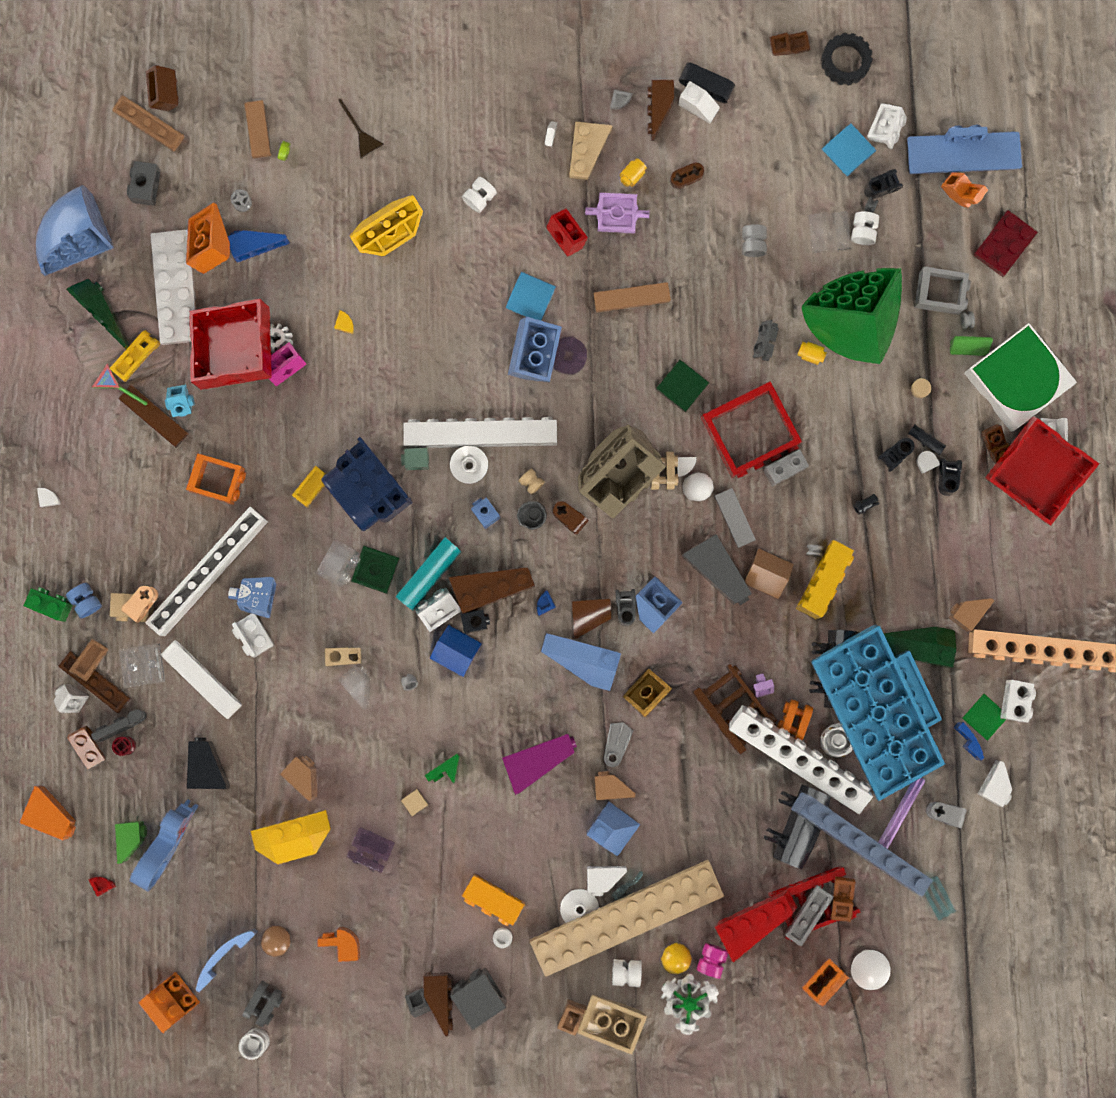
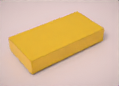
[292,466,326,508]

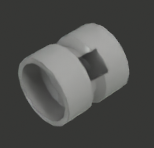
[742,224,767,257]

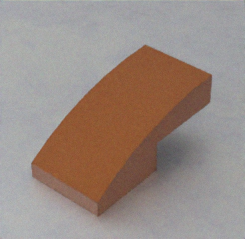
[831,876,855,922]

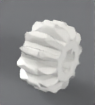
[270,323,293,354]

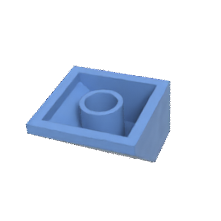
[636,577,683,633]
[586,802,640,856]

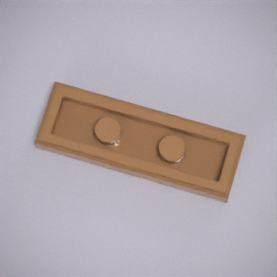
[244,100,272,159]

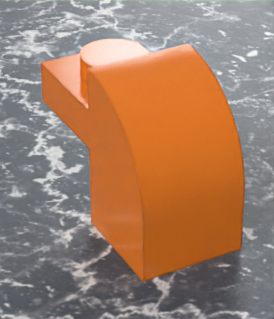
[941,172,988,208]
[317,927,360,962]

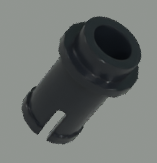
[853,494,879,515]

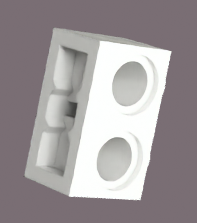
[1000,680,1036,723]

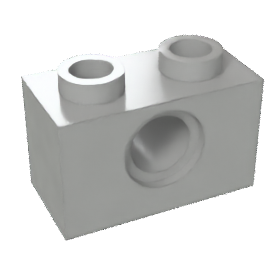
[763,449,809,487]

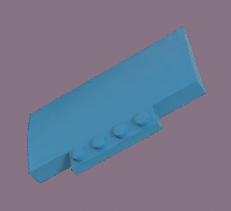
[811,625,945,801]

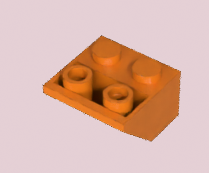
[138,972,200,1033]

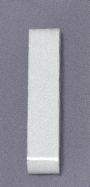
[161,640,242,719]

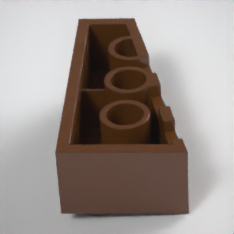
[449,567,535,614]

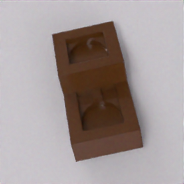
[770,31,811,56]

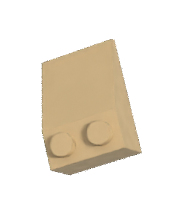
[577,995,647,1055]

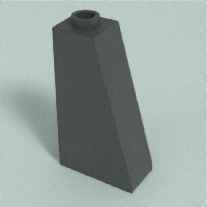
[682,535,752,605]

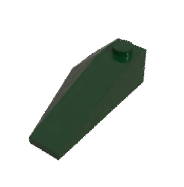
[66,279,130,349]
[883,626,957,668]

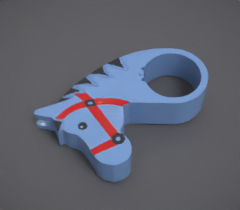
[130,799,199,891]

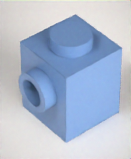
[471,498,500,529]

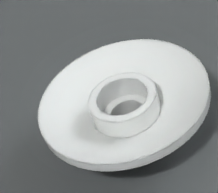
[450,446,488,484]
[560,889,599,923]

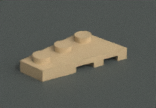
[569,122,612,180]

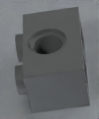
[127,161,161,206]

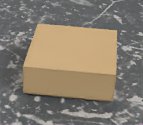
[401,789,428,816]

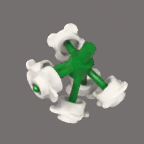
[661,974,718,1035]

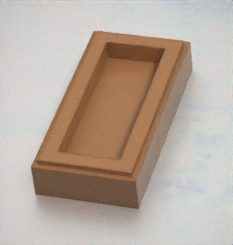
[69,639,109,682]

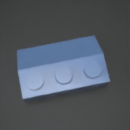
[508,317,562,382]

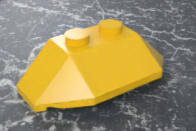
[350,195,423,256]
[250,810,331,865]

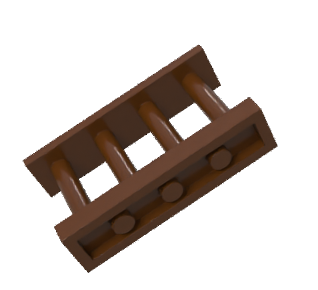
[692,664,777,755]

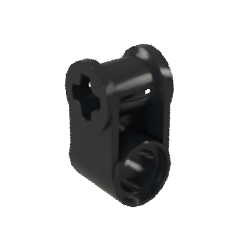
[864,169,903,199]
[878,438,915,472]
[938,458,962,496]

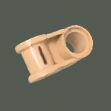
[121,586,158,623]

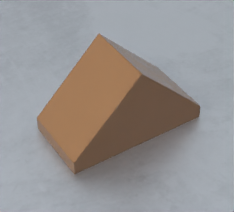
[557,999,586,1035]

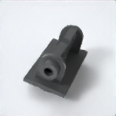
[753,320,779,361]

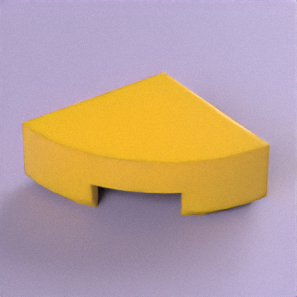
[334,310,354,334]

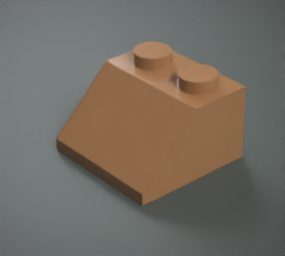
[280,755,317,801]

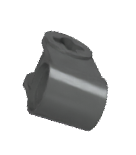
[615,589,636,627]

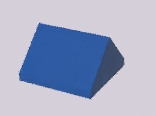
[430,625,482,677]

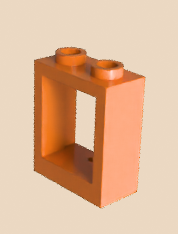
[186,453,246,505]

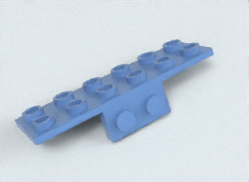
[907,125,1022,174]

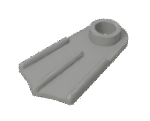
[604,722,633,767]

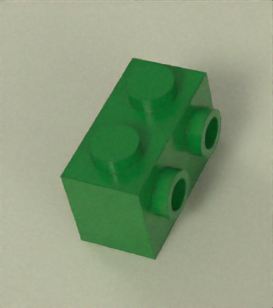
[23,587,73,622]

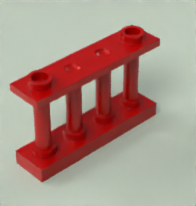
[768,866,861,942]

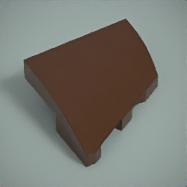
[572,599,611,639]

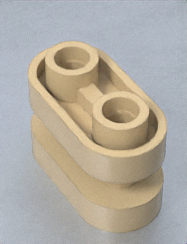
[651,452,678,490]

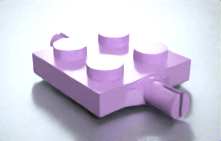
[585,193,650,233]

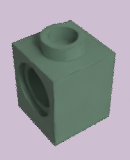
[401,448,429,471]

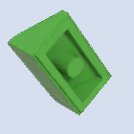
[950,336,993,356]

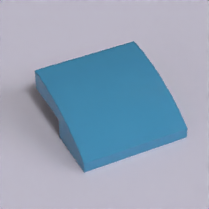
[822,123,877,177]
[506,272,556,321]

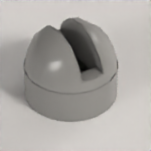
[401,674,418,691]

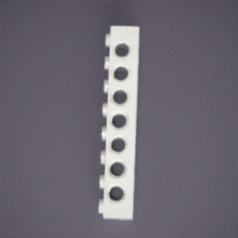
[729,705,873,814]

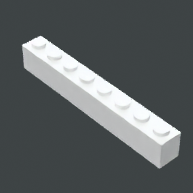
[403,417,557,448]
[145,507,268,636]

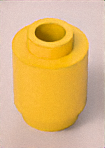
[619,158,647,187]
[797,341,827,365]

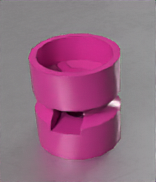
[696,943,729,979]

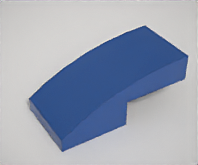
[953,722,984,761]

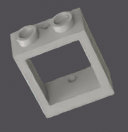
[914,267,971,315]

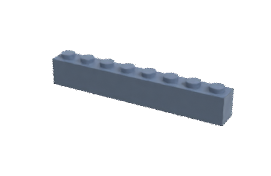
[791,792,932,897]

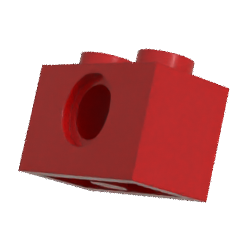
[546,209,588,257]

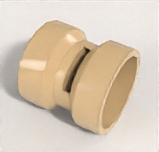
[519,468,545,495]

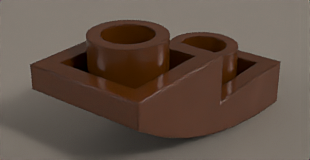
[981,424,1010,464]

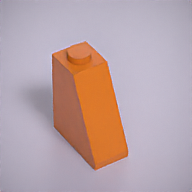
[19,785,76,840]

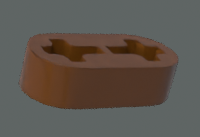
[670,162,705,189]

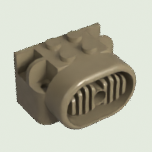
[578,425,666,518]

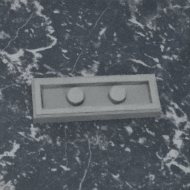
[714,488,756,548]
[784,885,834,946]

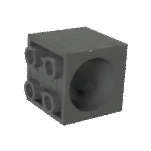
[450,968,507,1030]

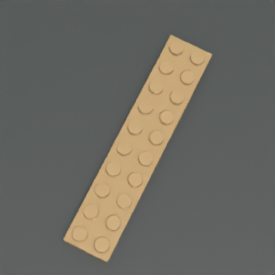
[529,860,724,977]

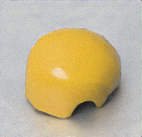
[661,943,692,975]

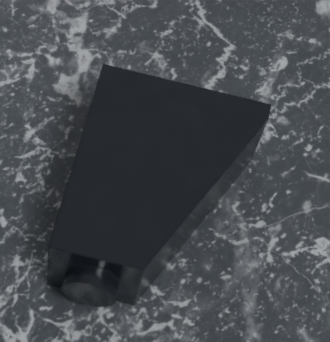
[187,737,230,789]

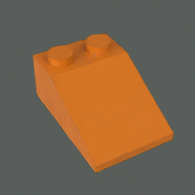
[186,203,230,274]

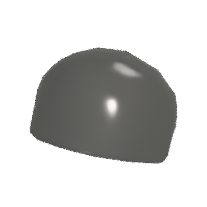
[517,501,547,530]

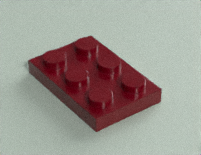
[973,210,1038,277]

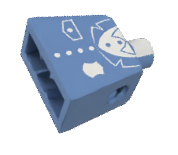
[228,577,277,618]

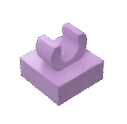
[753,674,774,698]

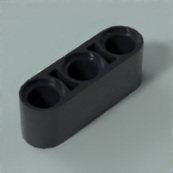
[678,62,735,103]

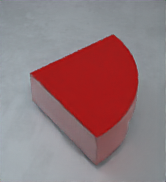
[88,876,116,897]

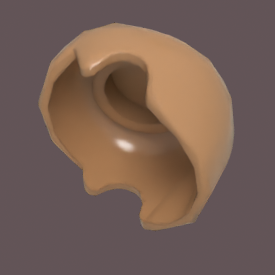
[261,926,291,957]

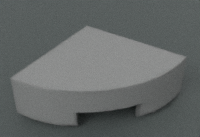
[610,90,632,110]

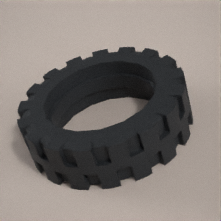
[821,33,873,86]

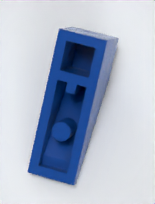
[228,230,290,263]

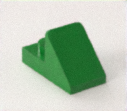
[424,753,460,784]

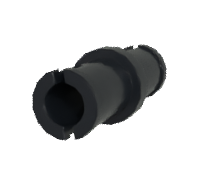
[908,424,947,455]

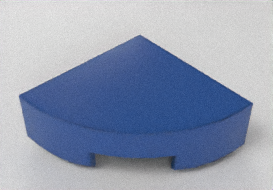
[537,590,556,616]

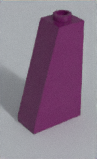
[502,734,577,795]

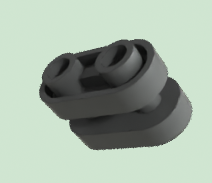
[242,980,284,1027]

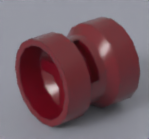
[112,736,136,756]

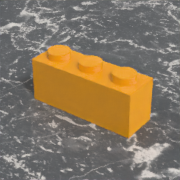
[462,873,525,926]

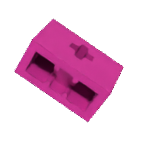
[269,342,306,387]

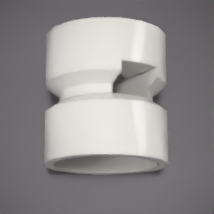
[462,177,497,213]
[851,212,880,245]
[612,959,642,987]
[239,1028,270,1060]

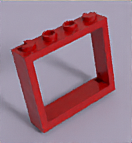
[701,381,802,479]

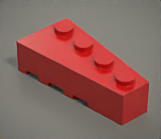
[715,889,797,963]

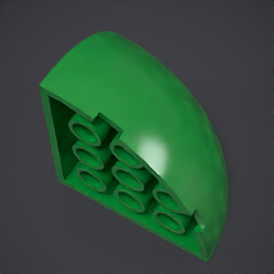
[802,268,902,364]

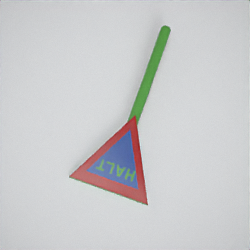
[92,364,148,405]

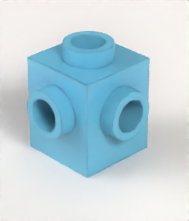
[165,384,195,417]

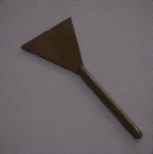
[338,99,384,159]

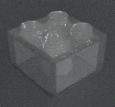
[316,540,360,587]

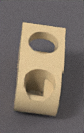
[325,648,361,667]

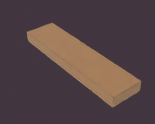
[112,95,185,152]
[593,282,671,313]

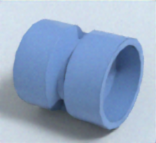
[66,582,102,619]

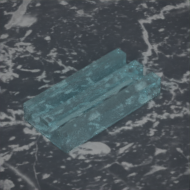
[924,876,956,921]

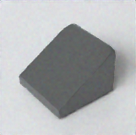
[405,988,431,1018]

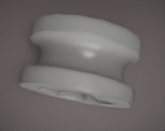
[961,311,975,329]
[806,545,824,557]

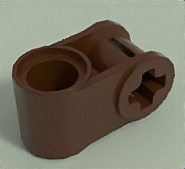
[553,501,589,535]

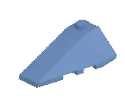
[541,633,621,691]

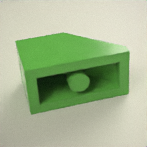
[115,821,147,864]

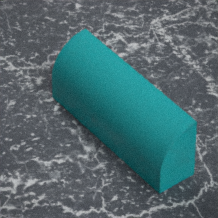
[396,537,462,611]

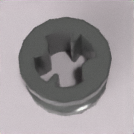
[863,197,879,213]

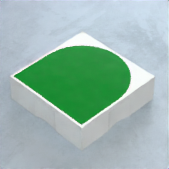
[964,323,1077,432]

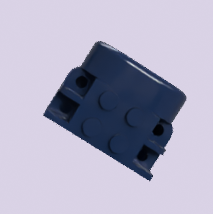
[321,437,413,531]

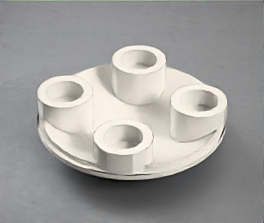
[851,949,890,990]

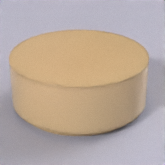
[911,378,931,398]

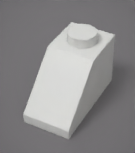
[678,81,720,124]
[978,760,1012,807]
[587,866,627,896]

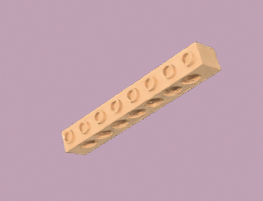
[968,629,1116,673]

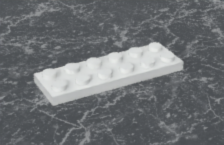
[151,230,197,345]

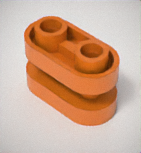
[777,699,813,740]

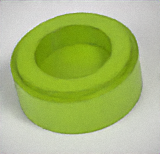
[278,141,291,161]

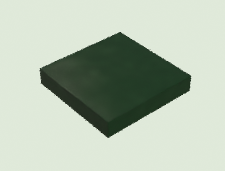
[656,360,709,413]
[351,545,400,594]

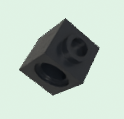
[460,610,491,634]

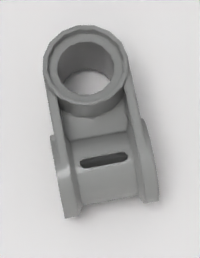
[926,802,967,829]

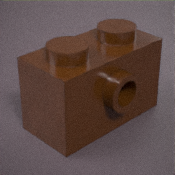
[146,65,179,112]

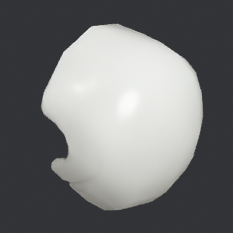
[682,472,714,501]

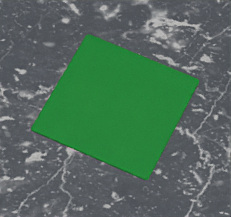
[962,694,1006,741]

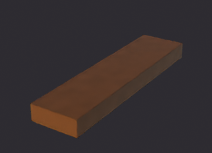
[118,384,189,448]
[58,651,131,714]

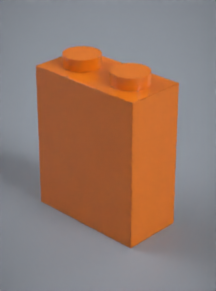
[802,959,849,1007]

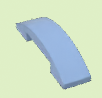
[196,929,258,992]

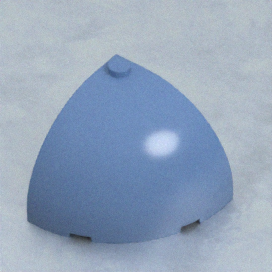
[36,185,114,276]

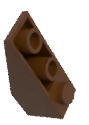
[647,80,674,141]
[424,972,453,1037]

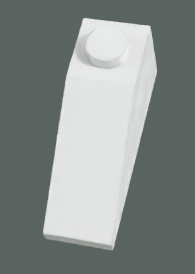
[53,684,89,713]

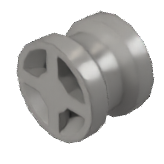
[230,189,252,212]

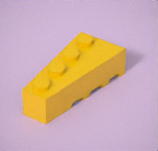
[796,540,854,619]

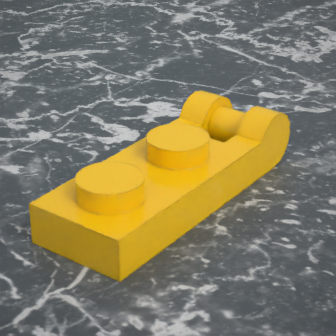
[109,330,160,382]

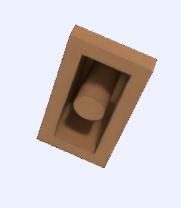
[949,598,995,632]
[594,771,635,800]

